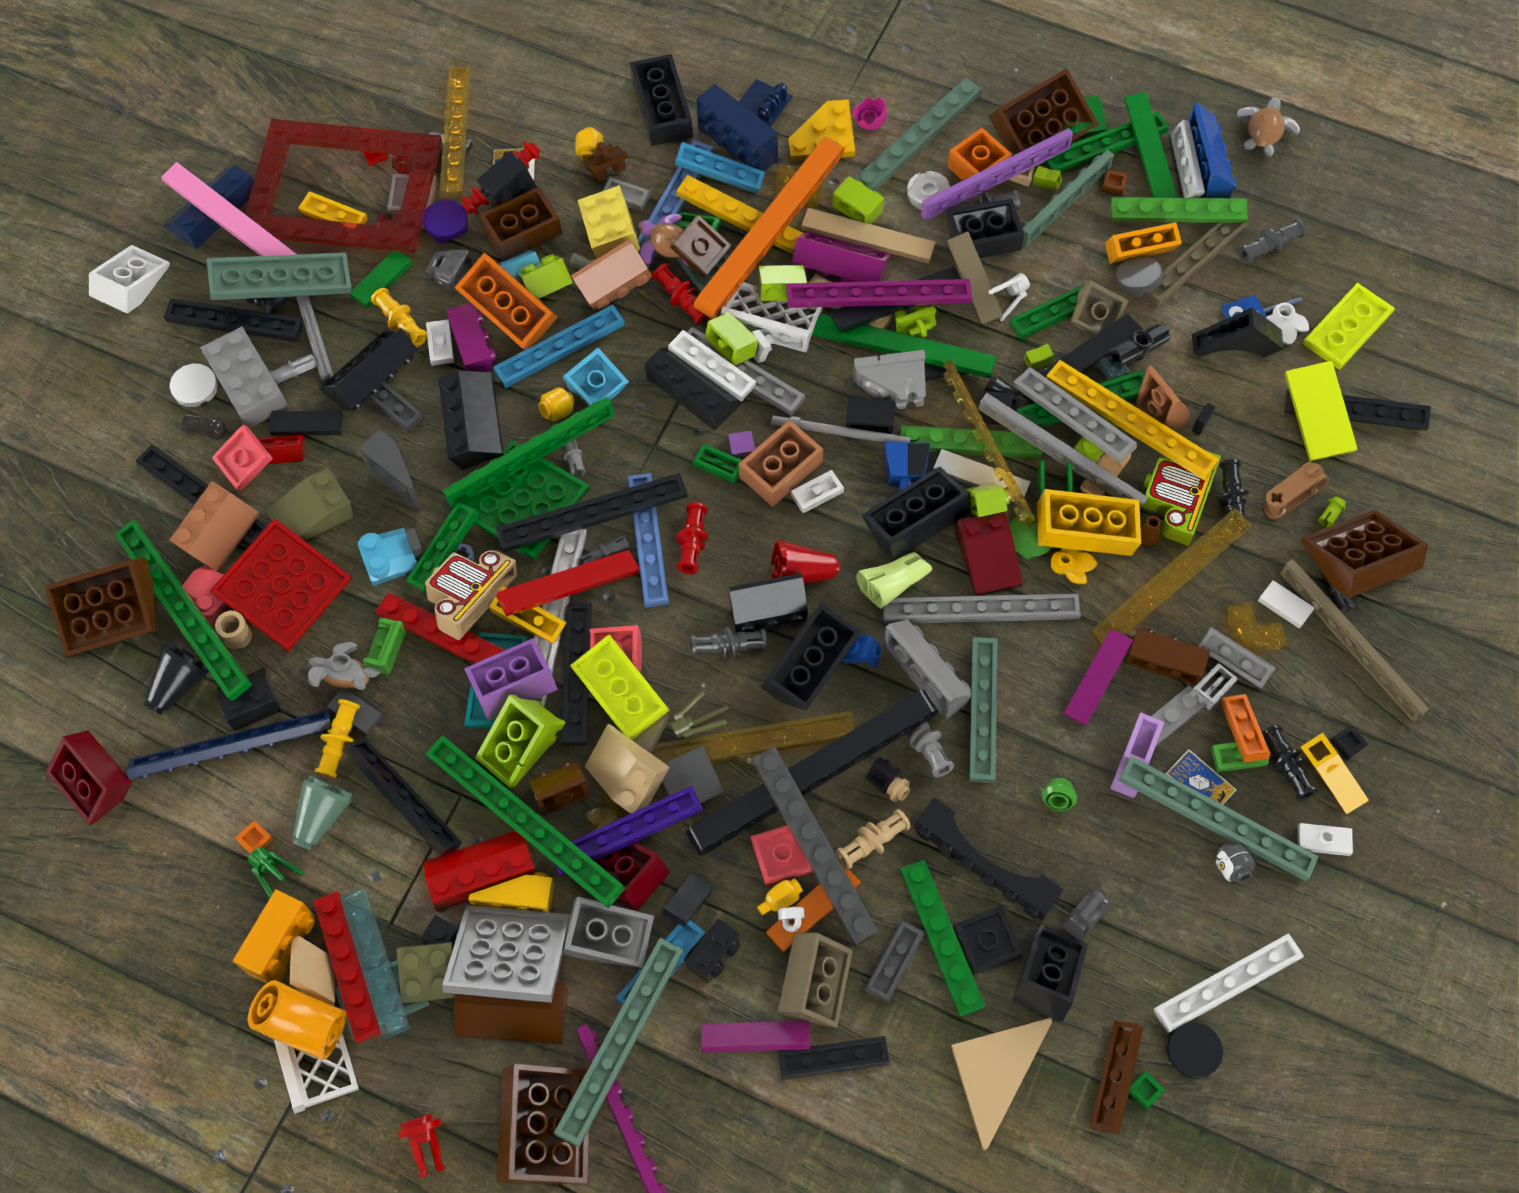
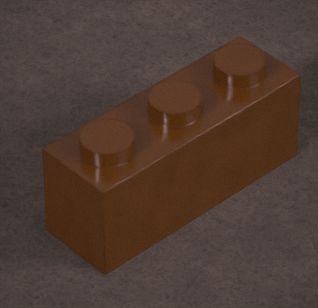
[1125,628,1210,686]

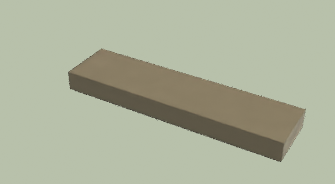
[947,232,1003,326]

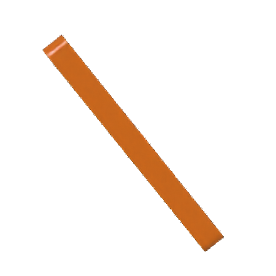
[693,136,845,319]

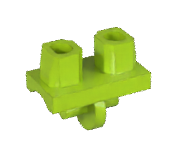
[894,305,936,339]

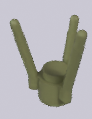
[670,691,729,739]

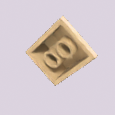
[585,724,670,814]

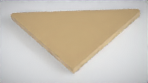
[951,1018,1052,1151]

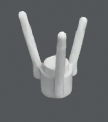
[989,273,1030,321]

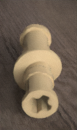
[835,809,911,870]

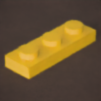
[298,191,368,236]

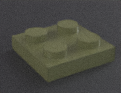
[397,942,455,1003]

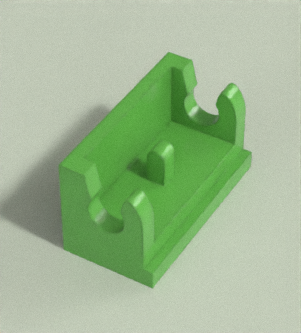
[363,618,406,675]

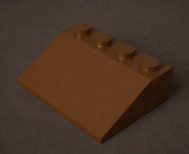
[988,68,1099,154]
[1301,510,1428,598]
[44,557,155,657]
[497,1064,589,1185]

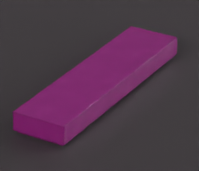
[1063,628,1133,727]
[701,1021,810,1053]

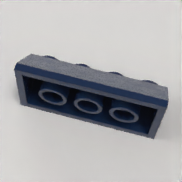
[164,165,258,249]

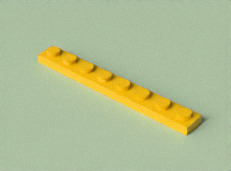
[1046,360,1219,481]

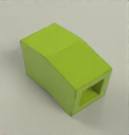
[1032,166,1062,190]
[1024,343,1056,370]

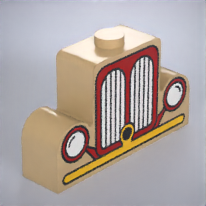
[425,550,517,640]

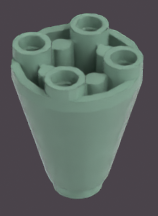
[292,774,352,850]

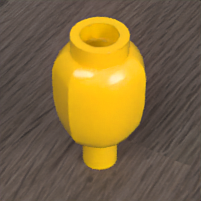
[757,878,803,916]

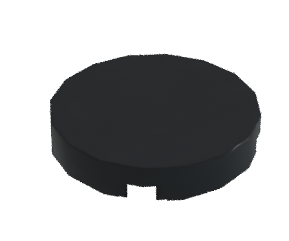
[1167,1022,1223,1079]

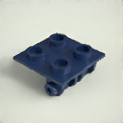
[739,79,793,127]

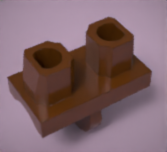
[583,142,628,182]

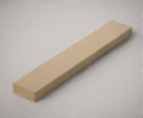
[801,208,936,264]

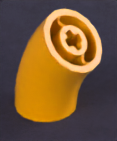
[248,980,347,1060]

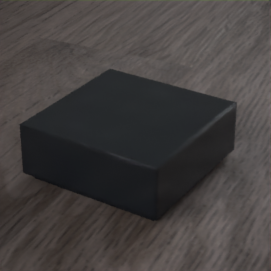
[1192,403,1215,435]
[1330,725,1368,760]

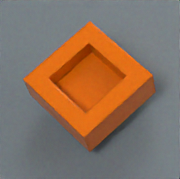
[235,820,274,854]

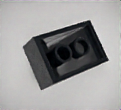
[1012,924,1088,1022]

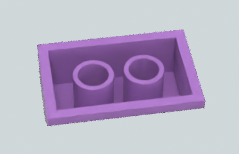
[464,638,558,721]

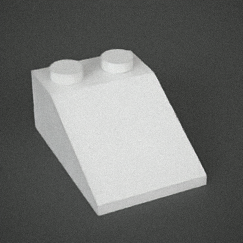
[89,245,170,314]

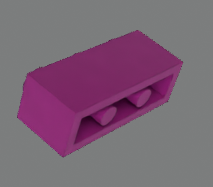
[446,303,496,372]

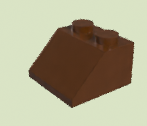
[529,762,590,816]

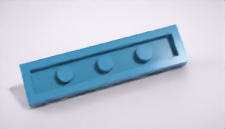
[675,142,765,194]
[616,920,706,1005]

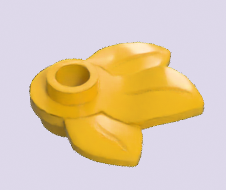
[1051,548,1097,584]

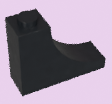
[1192,308,1284,358]

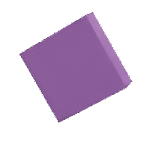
[728,431,755,458]

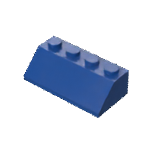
[1189,103,1236,198]

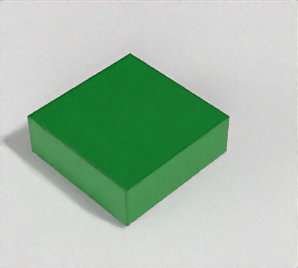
[1129,1070,1166,1111]

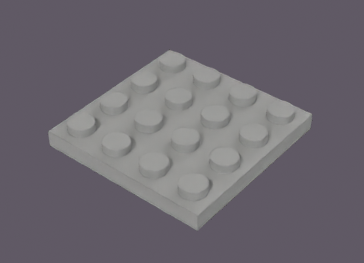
[442,905,570,1003]

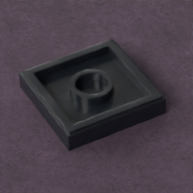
[952,906,1023,976]

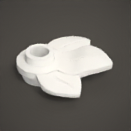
[1266,303,1309,345]

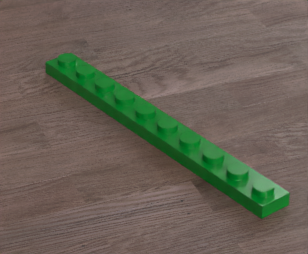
[115,519,252,701]
[426,735,625,908]

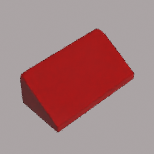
[258,434,304,464]

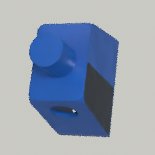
[884,442,930,490]

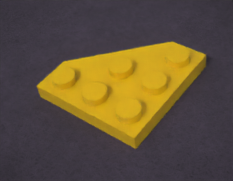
[788,99,855,161]

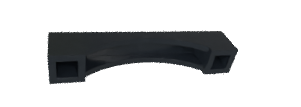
[914,797,1064,921]

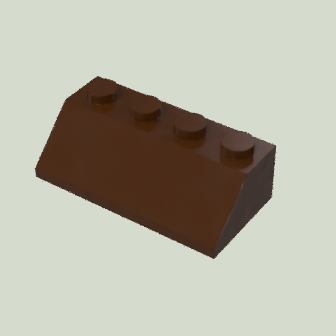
[454,983,569,1044]

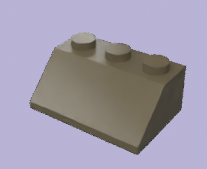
[778,933,853,1028]

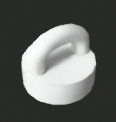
[778,907,805,932]

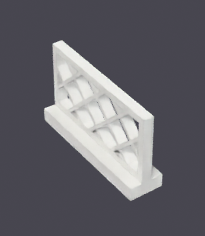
[720,282,823,353]
[274,1004,359,1114]

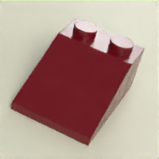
[955,511,1023,596]
[595,842,670,911]

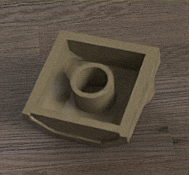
[1070,280,1129,337]

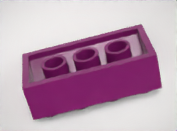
[792,231,892,282]

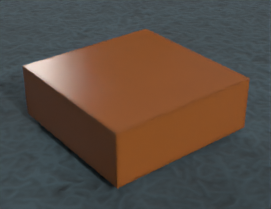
[1101,170,1128,196]

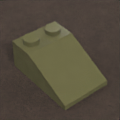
[265,468,353,541]

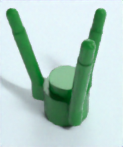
[248,847,303,898]

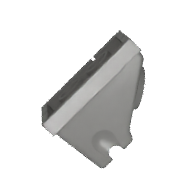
[853,350,926,410]

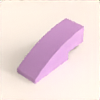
[1110,712,1164,798]

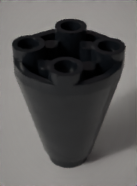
[144,642,209,715]

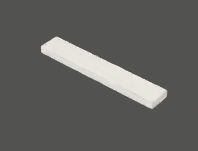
[1153,933,1304,1034]

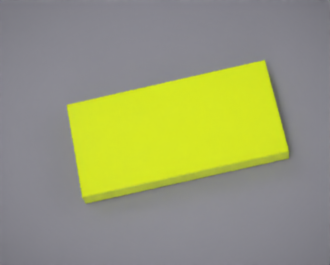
[1302,283,1395,370]
[1284,361,1358,462]
[570,635,670,740]

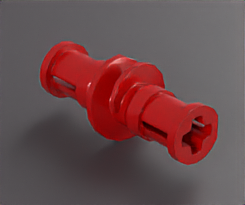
[652,263,709,326]
[677,502,708,575]

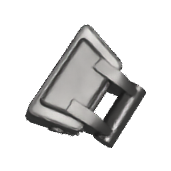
[424,250,472,295]
[1061,890,1110,941]

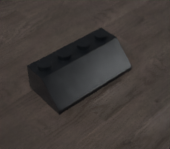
[319,328,418,410]
[645,347,746,430]
[438,370,504,470]
[862,466,971,561]
[760,603,861,711]

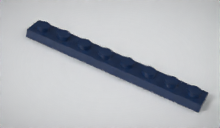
[126,709,333,779]

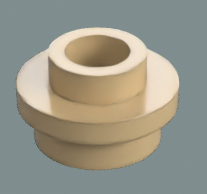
[887,777,910,802]

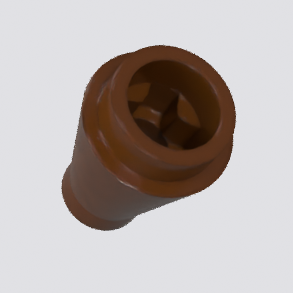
[1140,516,1161,546]

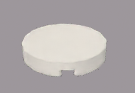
[907,171,950,210]
[169,364,218,407]

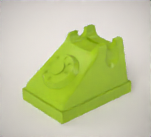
[475,695,565,788]

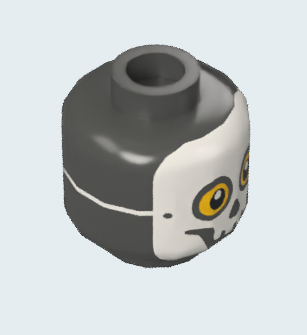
[1215,843,1255,883]

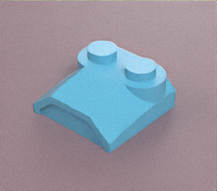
[563,348,629,406]
[357,528,417,586]

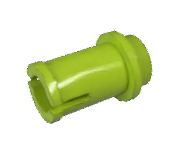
[1318,496,1346,528]

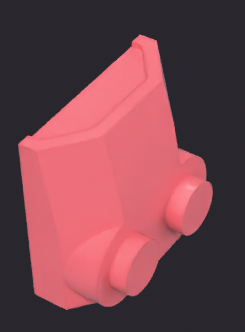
[182,565,229,627]
[589,625,642,672]

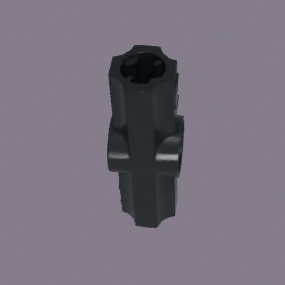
[1107,324,1171,368]

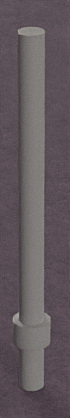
[771,415,911,443]

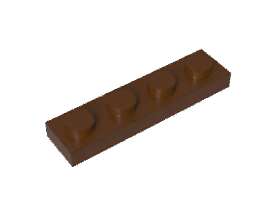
[1090,1021,1143,1134]

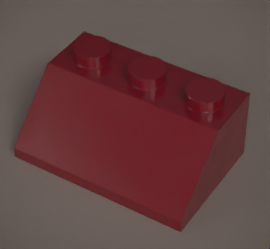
[46,730,132,825]

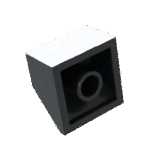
[217,668,282,731]

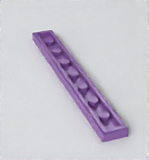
[921,128,1073,221]

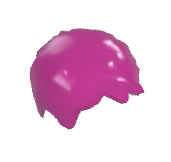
[852,97,887,131]

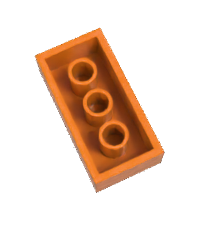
[454,253,558,350]

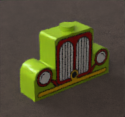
[1142,451,1221,546]

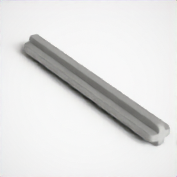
[296,296,333,381]

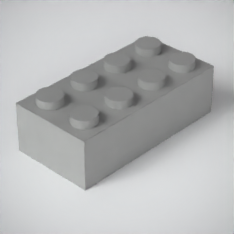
[200,327,289,428]

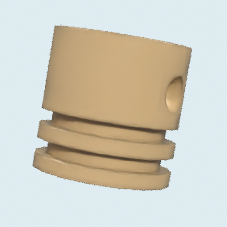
[215,611,252,649]

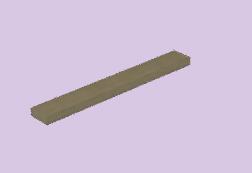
[1280,559,1429,723]

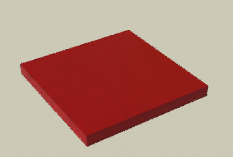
[210,518,352,653]

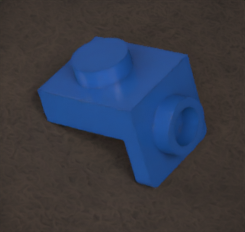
[841,635,882,667]

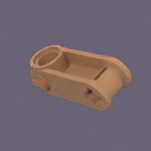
[1263,462,1329,520]

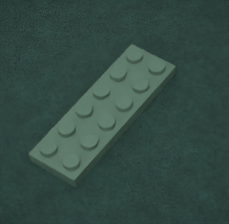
[206,253,351,300]

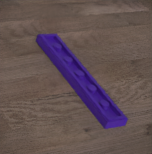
[555,786,703,877]

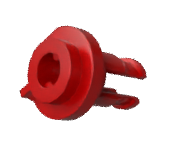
[397,1113,446,1178]

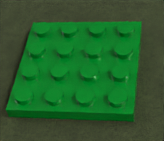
[464,440,590,561]

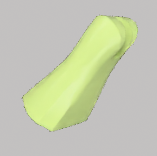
[856,552,932,609]

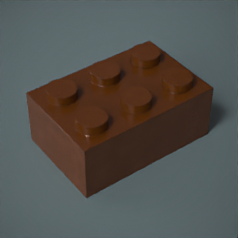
[479,187,562,262]

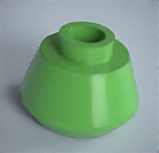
[1042,778,1077,811]

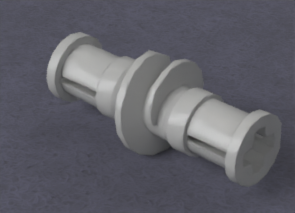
[909,722,954,777]

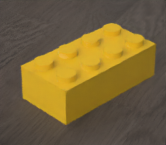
[1037,489,1141,556]

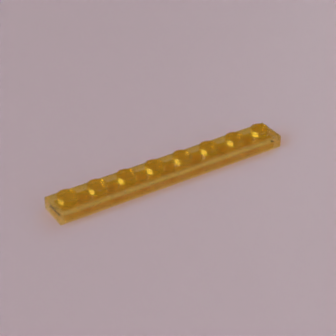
[440,66,471,197]
[943,360,1037,526]
[1090,508,1252,645]
[653,711,855,763]

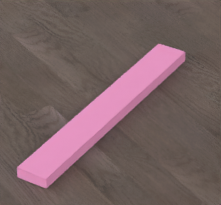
[161,162,297,256]

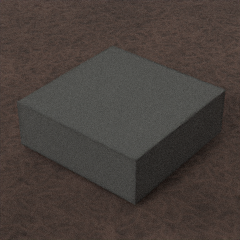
[406,528,424,561]

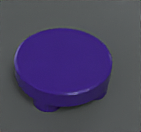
[423,200,468,243]

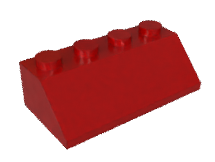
[423,831,536,911]

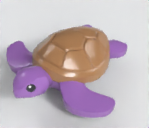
[639,214,690,266]

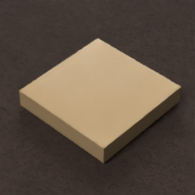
[289,936,336,1005]

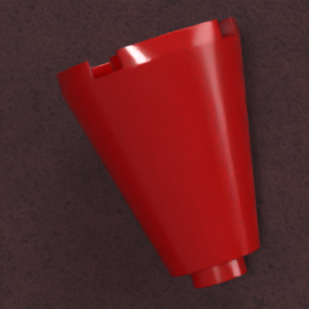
[771,541,840,585]

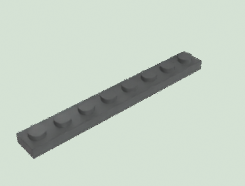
[751,746,878,944]

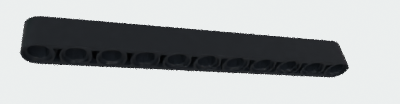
[686,690,939,856]

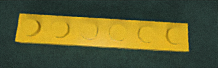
[676,175,803,255]

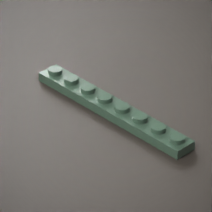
[854,78,982,191]
[1118,756,1319,881]
[554,938,683,1148]

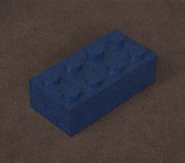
[696,84,778,172]

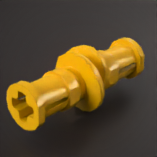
[371,288,427,347]
[314,699,360,779]

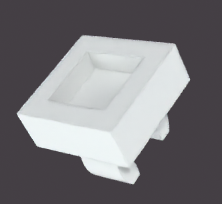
[751,330,776,363]

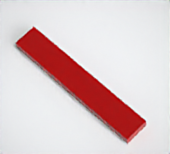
[496,550,639,616]

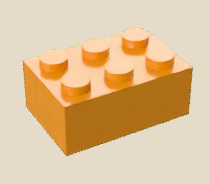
[233,889,315,984]

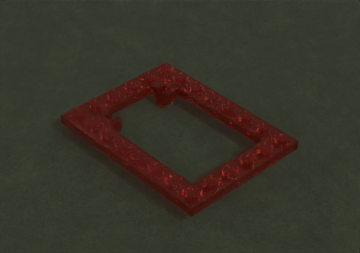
[245,119,442,254]

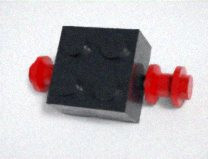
[461,141,540,215]

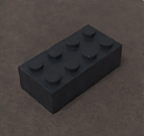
[630,54,693,146]

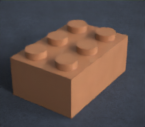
[739,420,823,507]

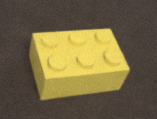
[578,185,641,260]

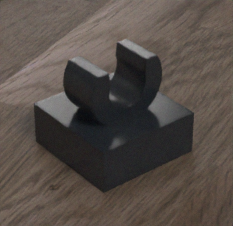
[866,757,900,794]

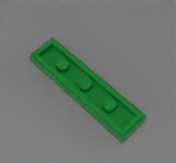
[1009,284,1085,341]
[406,501,480,594]

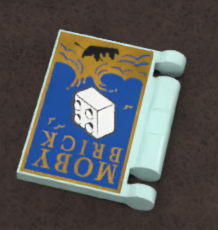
[1166,749,1237,805]

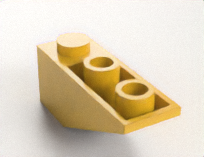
[1301,733,1369,814]

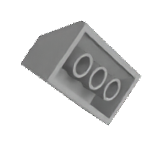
[884,620,971,720]

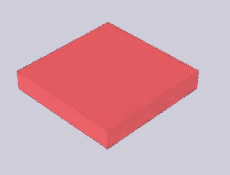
[212,425,273,492]
[750,825,813,887]

